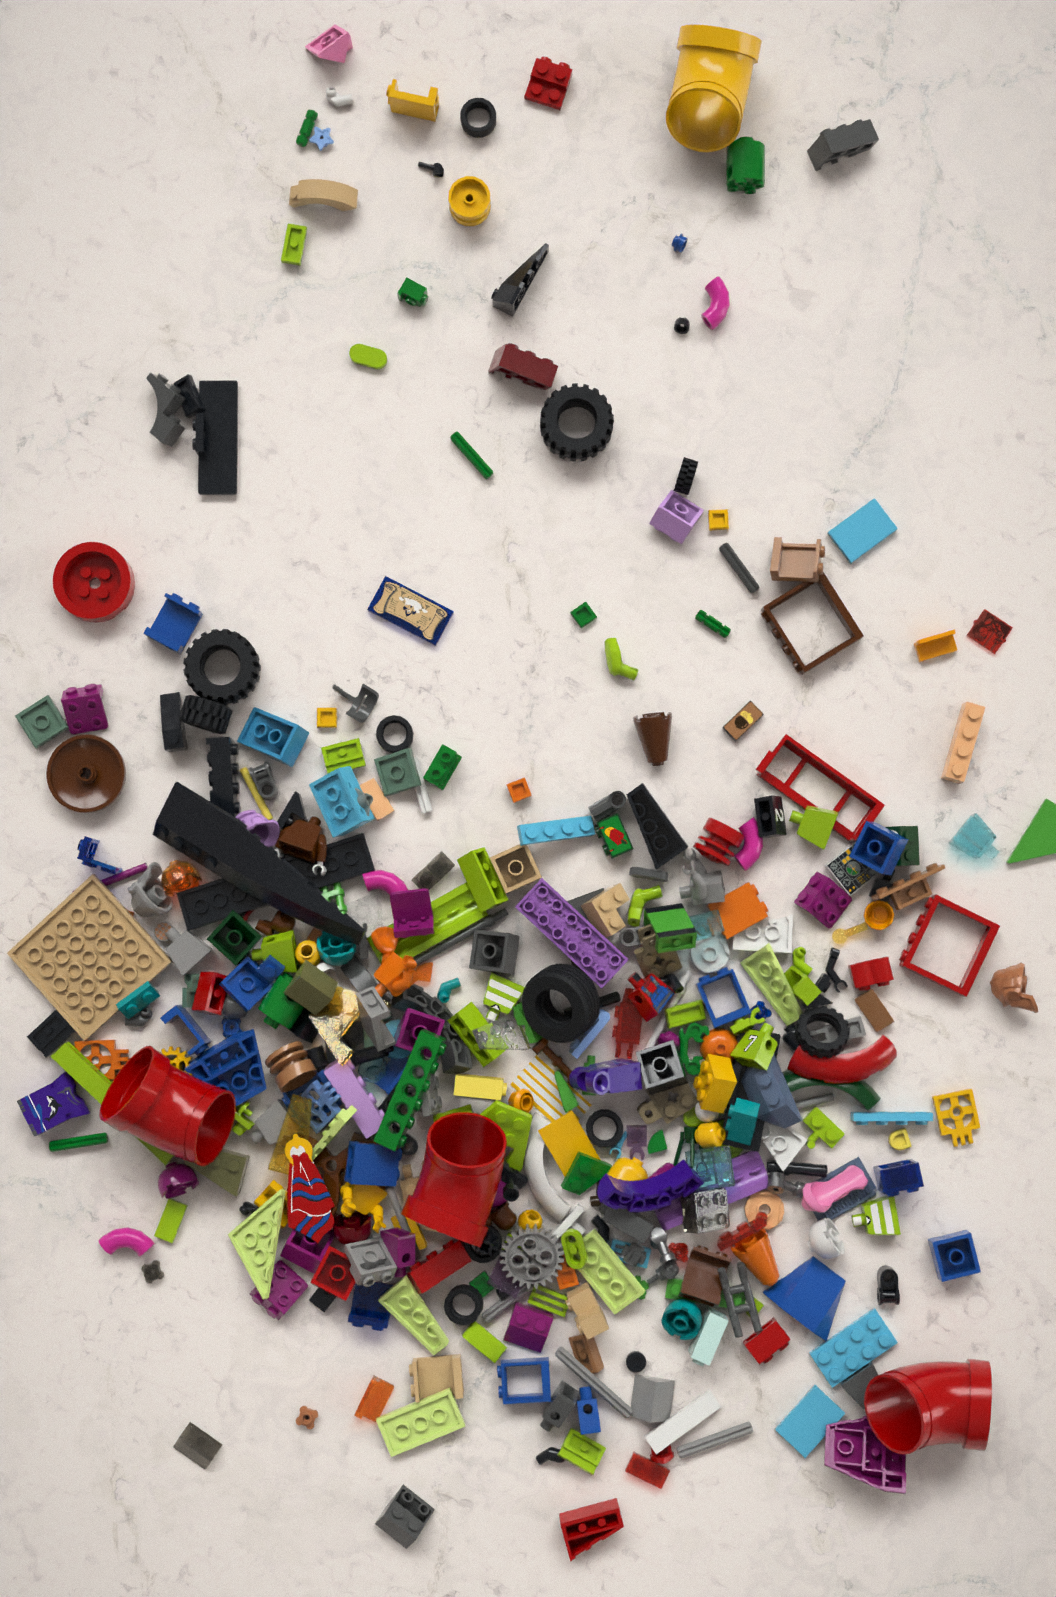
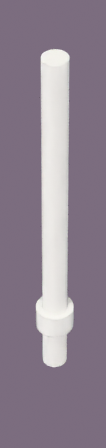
[645,970,692,1049]

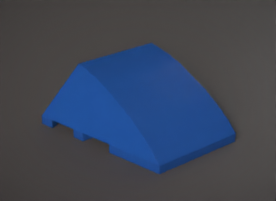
[184,1029,267,1106]
[763,1256,846,1341]

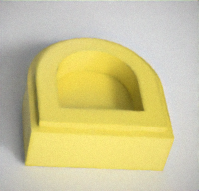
[888,1127,912,1150]

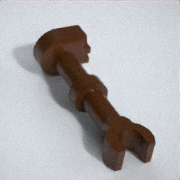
[532,1038,573,1088]

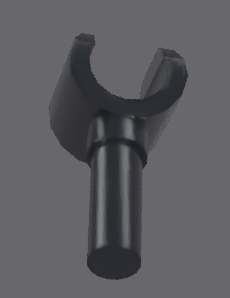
[418,162,444,177]

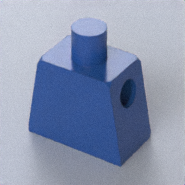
[577,1386,601,1435]

